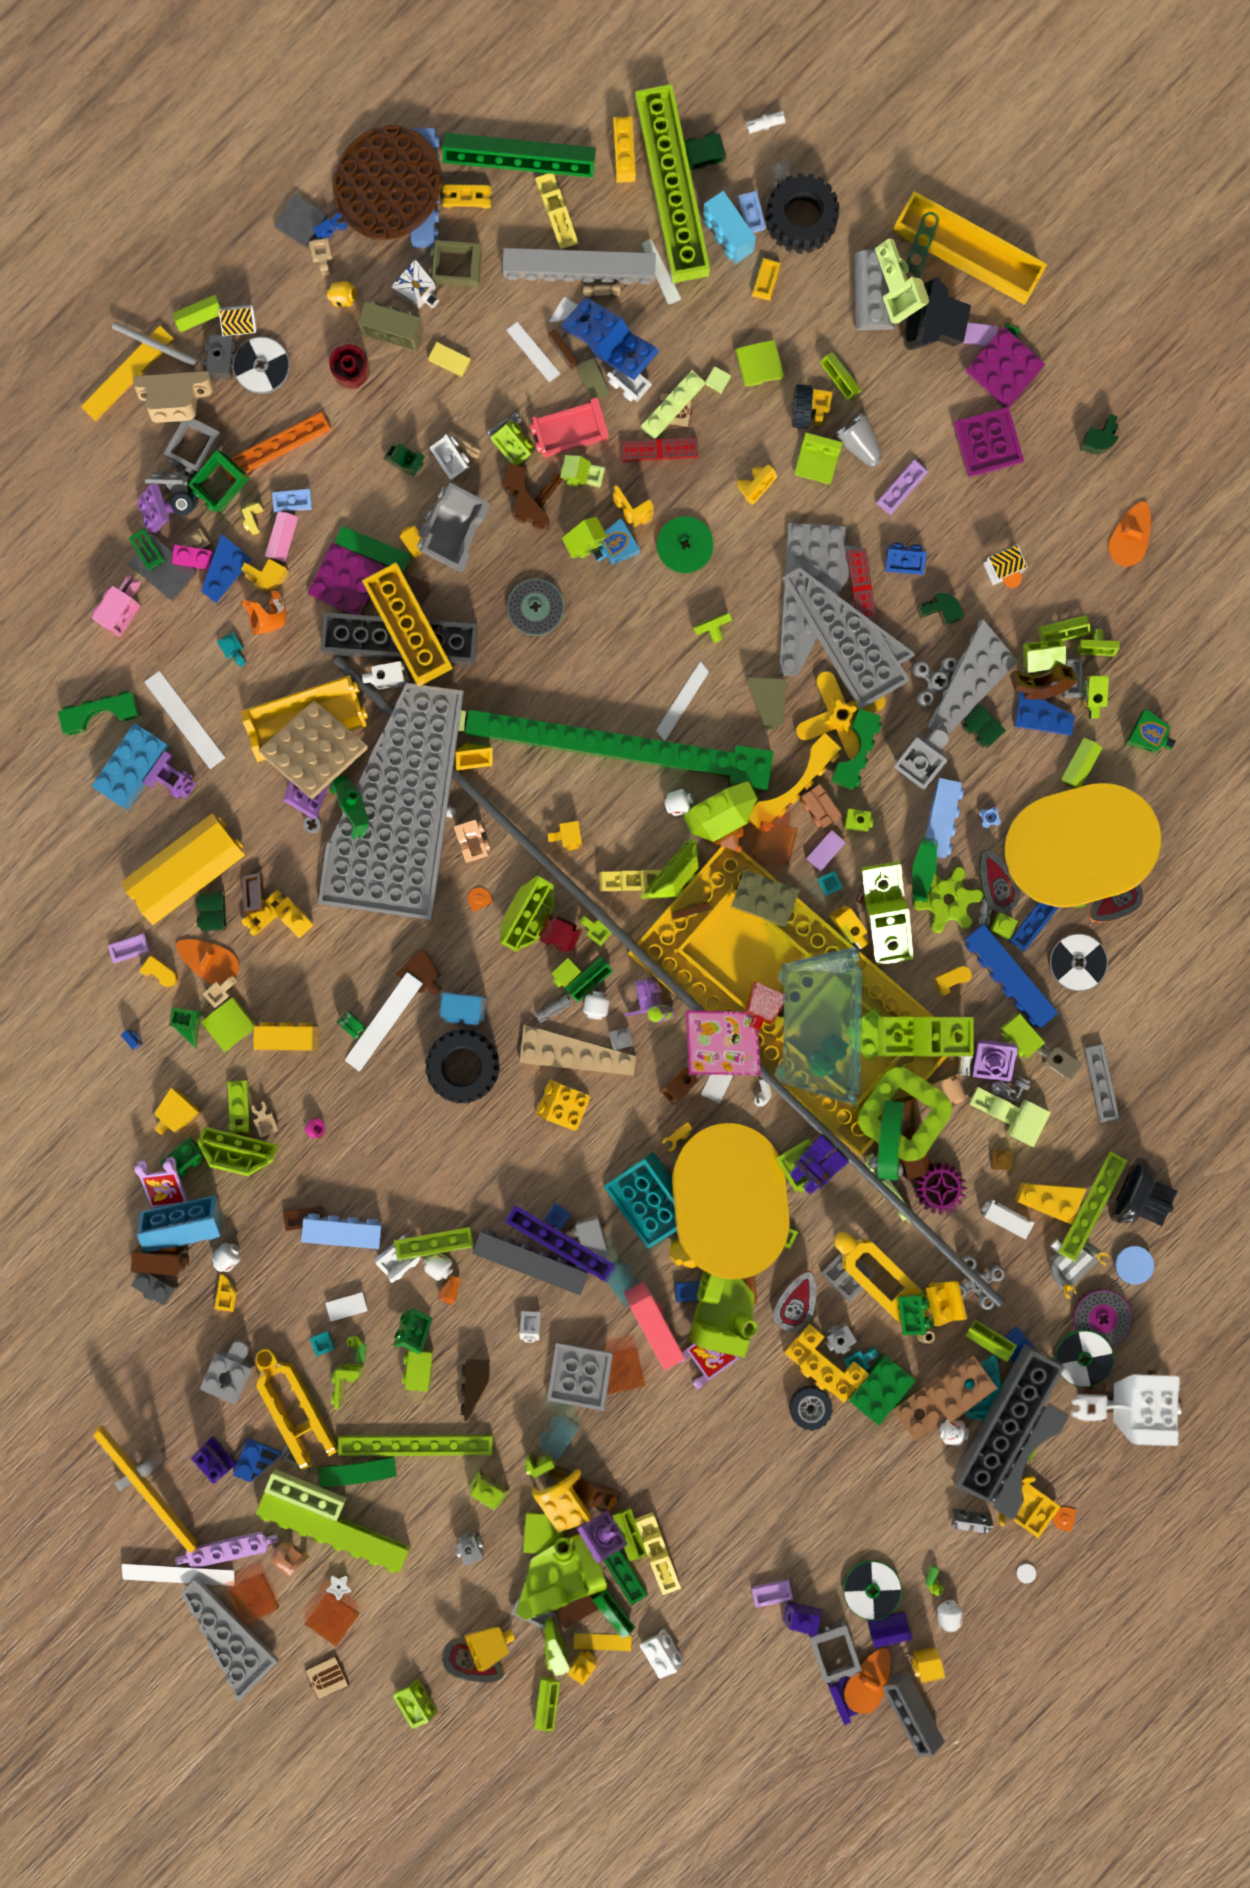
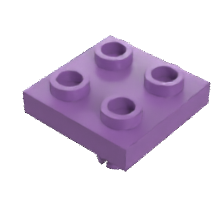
[138,483,175,534]
[283,781,329,819]
[972,1040,1017,1082]
[577,1510,628,1563]

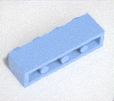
[925,778,964,859]
[301,1213,382,1249]

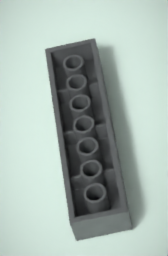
[321,612,479,666]
[951,1344,1065,1503]

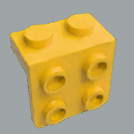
[612,485,654,528]
[535,1079,590,1131]

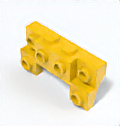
[784,1324,869,1403]

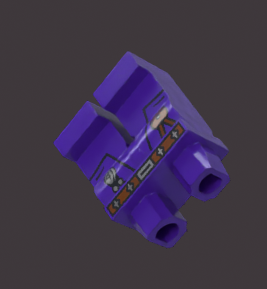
[789,1135,848,1194]
[191,1436,237,1485]

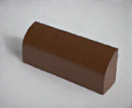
[894,1096,932,1180]

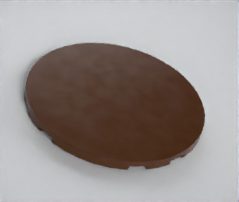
[332,125,442,240]

